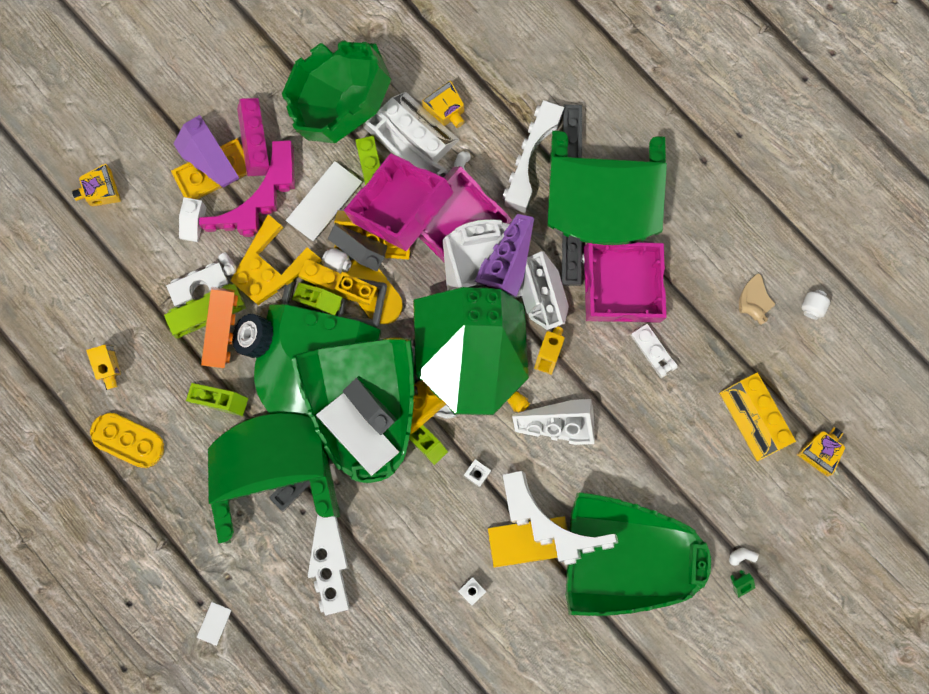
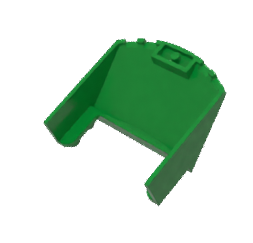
[547,130,667,245]
[208,413,340,544]

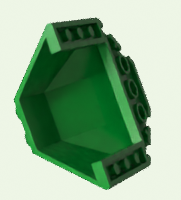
[413,287,529,415]

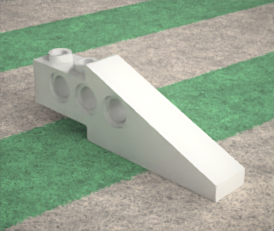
[308,514,350,616]

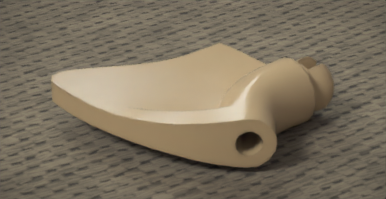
[739,274,775,325]

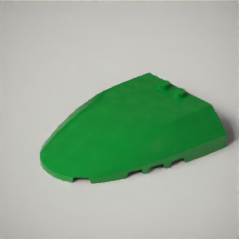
[292,337,414,483]
[565,492,711,616]

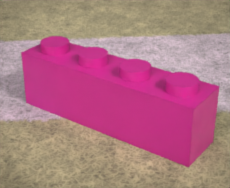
[237,98,269,176]

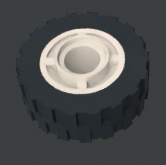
[232,314,273,358]

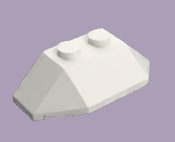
[527,251,569,330]

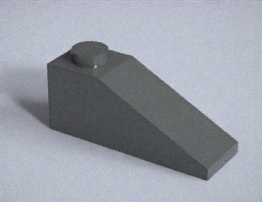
[328,222,387,271]
[343,378,398,436]

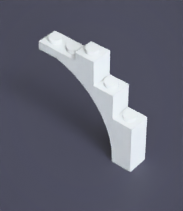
[503,471,618,565]

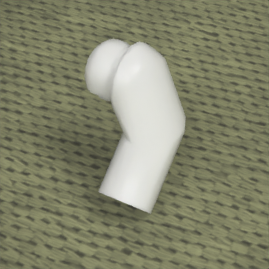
[729,548,759,566]

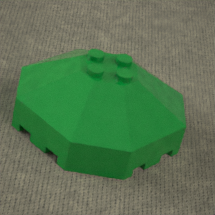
[282,40,392,144]

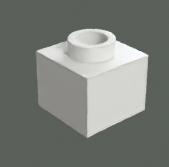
[464,459,491,488]
[458,577,486,605]

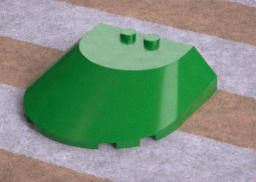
[254,305,381,418]

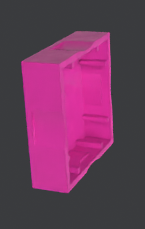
[344,153,454,252]
[419,166,512,263]
[584,242,667,323]

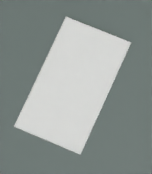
[197,602,231,646]

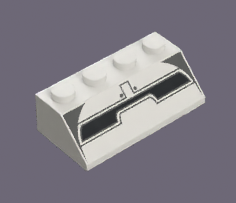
[379,92,459,163]

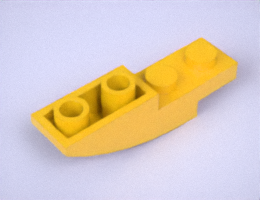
[298,259,377,305]

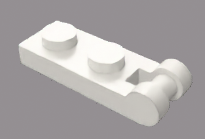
[631,324,678,378]

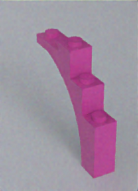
[199,140,295,237]

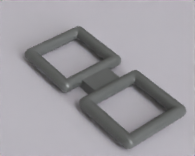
[281,278,387,327]

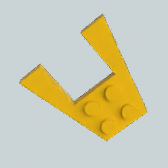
[230,214,322,305]

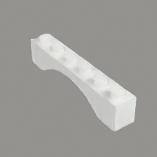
[502,100,564,213]
[363,111,449,178]

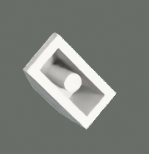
[179,197,207,243]

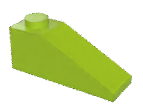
[292,282,342,315]
[186,383,249,417]
[409,425,448,465]

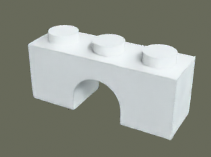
[166,263,229,308]

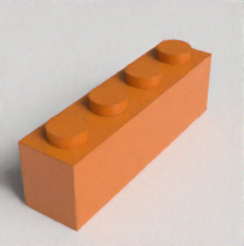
[201,287,238,368]

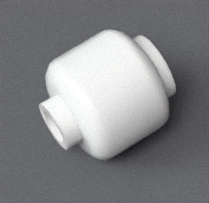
[322,248,351,273]
[801,290,830,320]

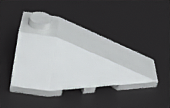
[512,399,595,445]

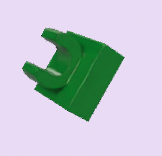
[730,570,755,598]

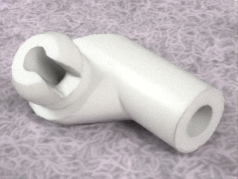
[454,151,471,171]
[218,252,237,276]

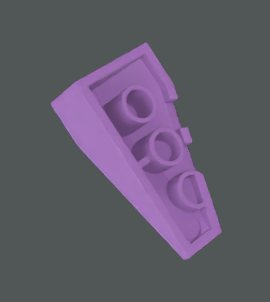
[173,115,239,188]
[475,214,534,297]

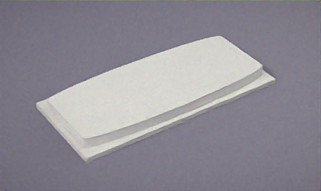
[286,161,362,242]
[316,393,399,476]

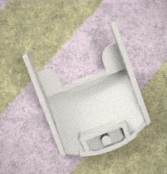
[443,220,540,314]

